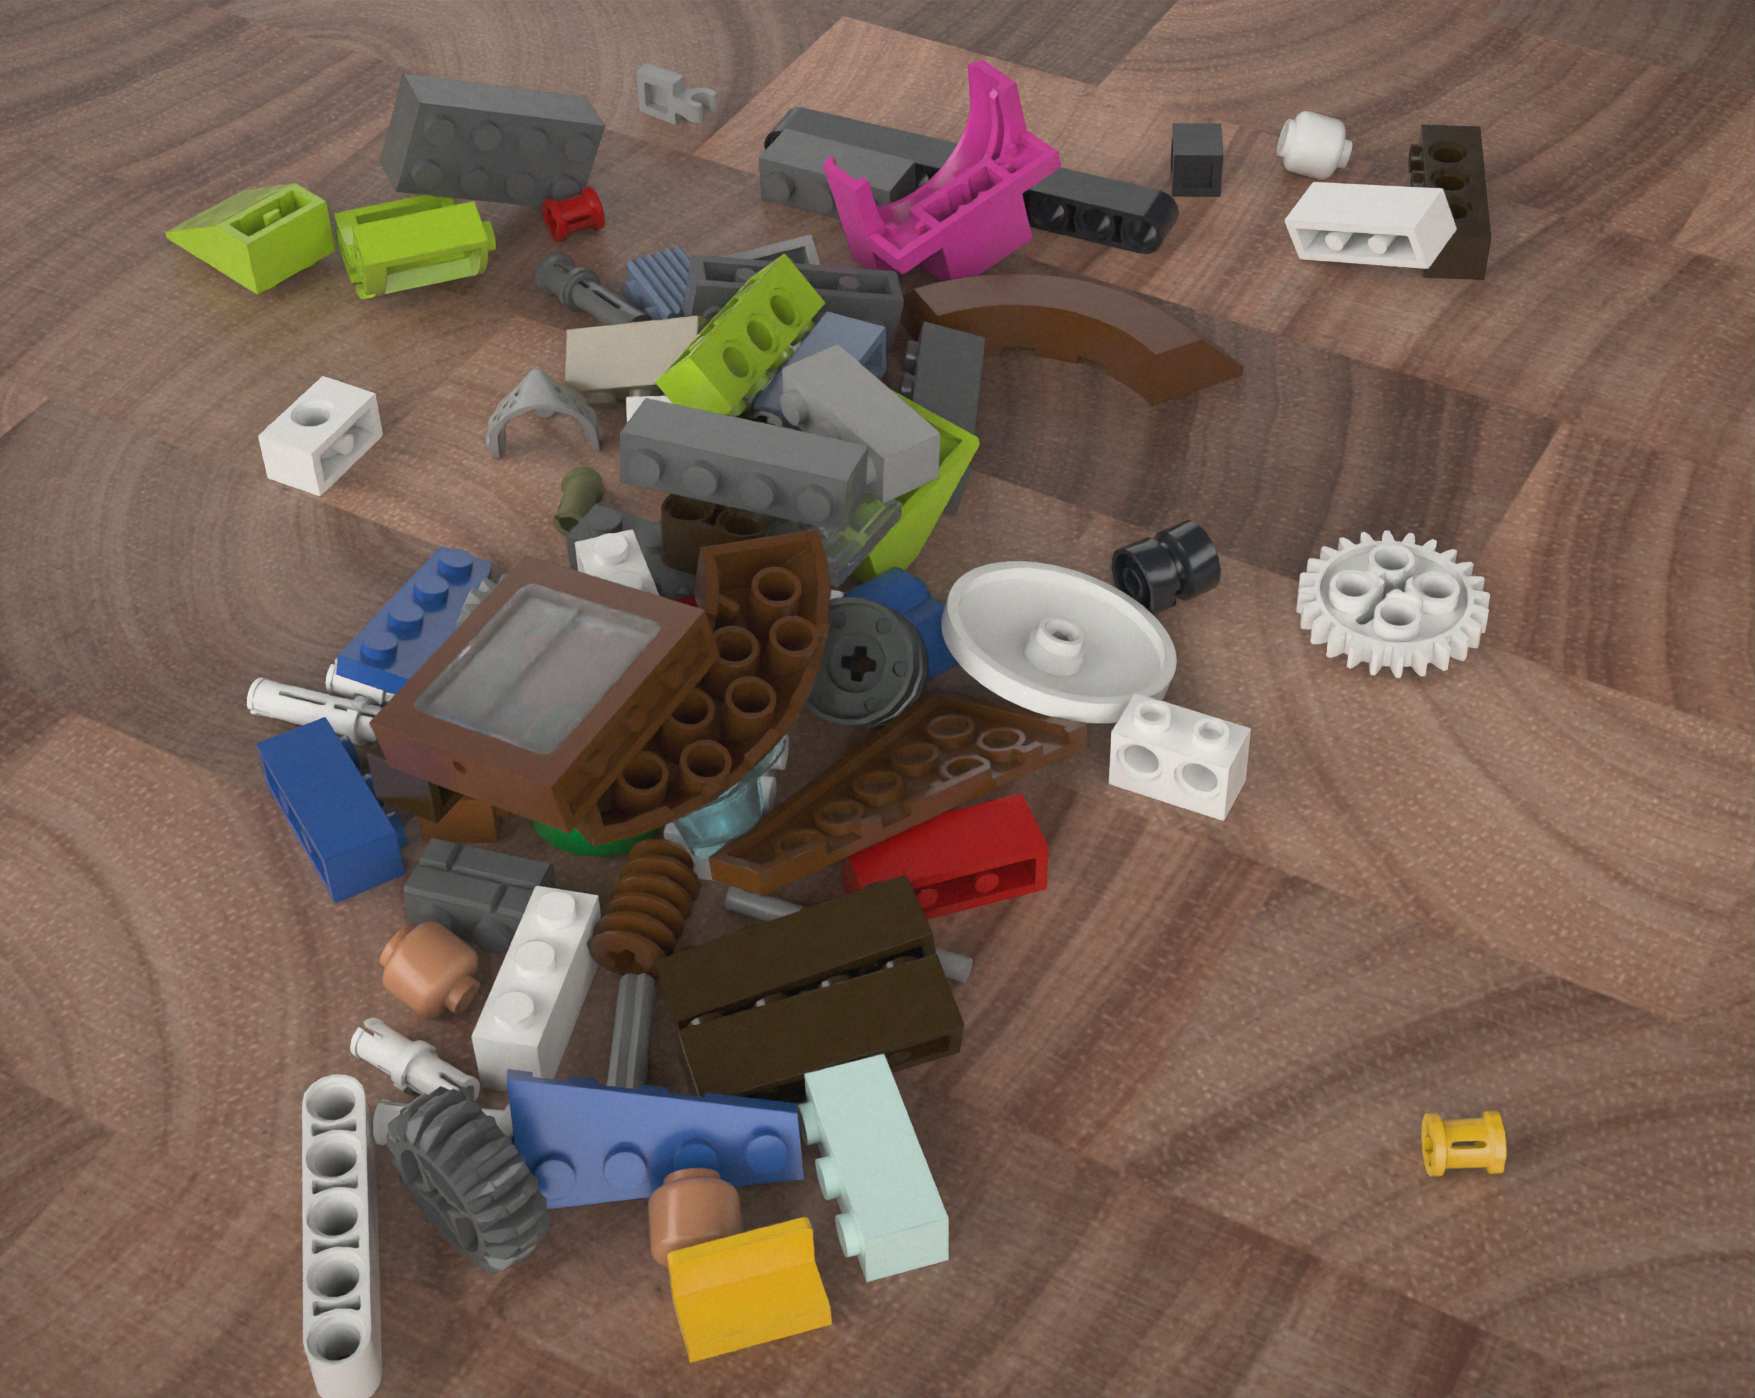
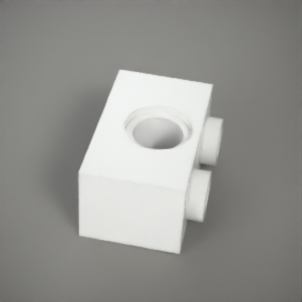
[258,376,383,496]

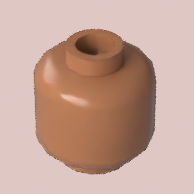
[379,921,480,1020]
[647,1168,743,1268]

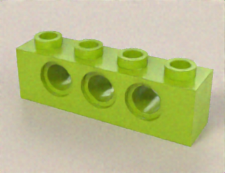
[654,253,825,417]

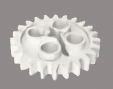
[1296,531,1490,678]

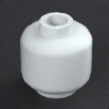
[1277,111,1352,180]

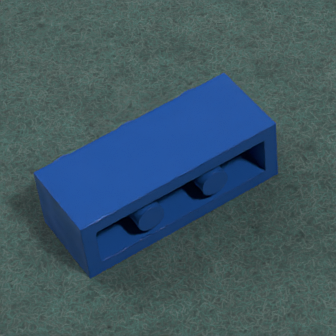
[256,717,408,903]

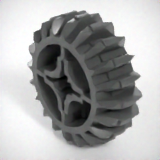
[386,1086,550,1274]

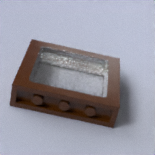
[369,555,720,834]

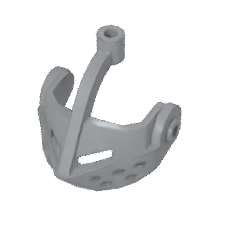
[485,368,603,459]

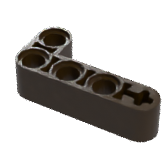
[661,410,783,575]

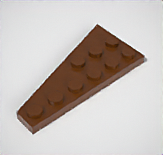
[708,687,1089,896]

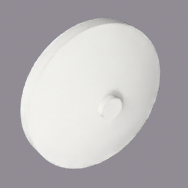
[941,561,1177,724]

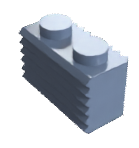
[622,245,691,321]

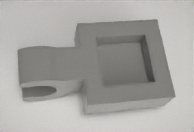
[636,63,718,125]

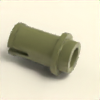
[553,467,605,536]

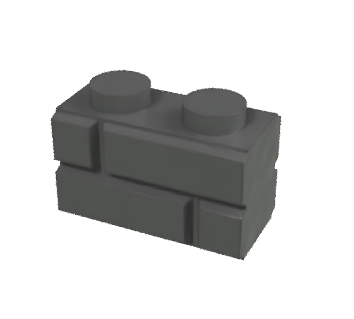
[403,838,557,954]

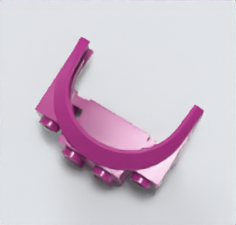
[822,60,1061,282]

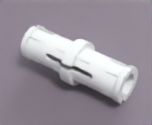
[350,1017,480,1101]

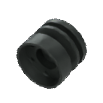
[804,596,929,728]

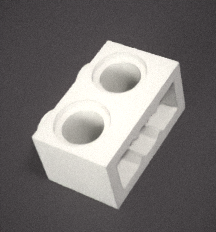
[1109,693,1251,821]

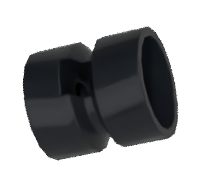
[1112,520,1221,615]

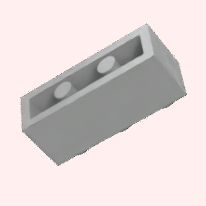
[780,344,940,504]

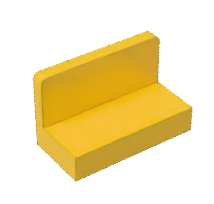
[667,1217,832,1363]

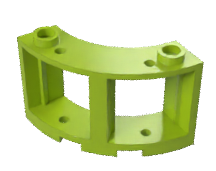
[334,195,496,299]

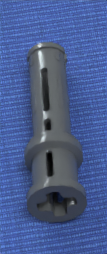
[534,251,652,325]

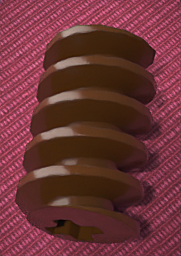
[587,838,701,981]

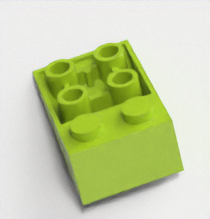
[165,183,336,295]

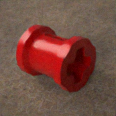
[542,186,605,243]

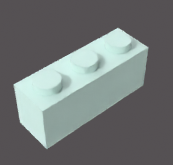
[796,1054,949,1282]

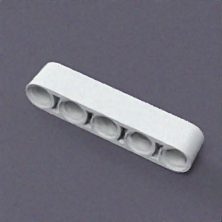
[302,1074,382,1398]

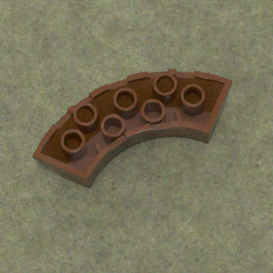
[899,274,1243,406]
[561,529,831,847]

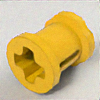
[1421,1110,1506,1177]

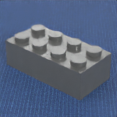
[380,73,605,207]

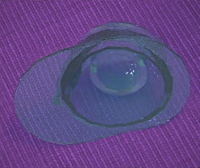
[672,738,786,860]

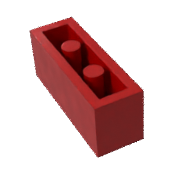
[841,793,1048,920]

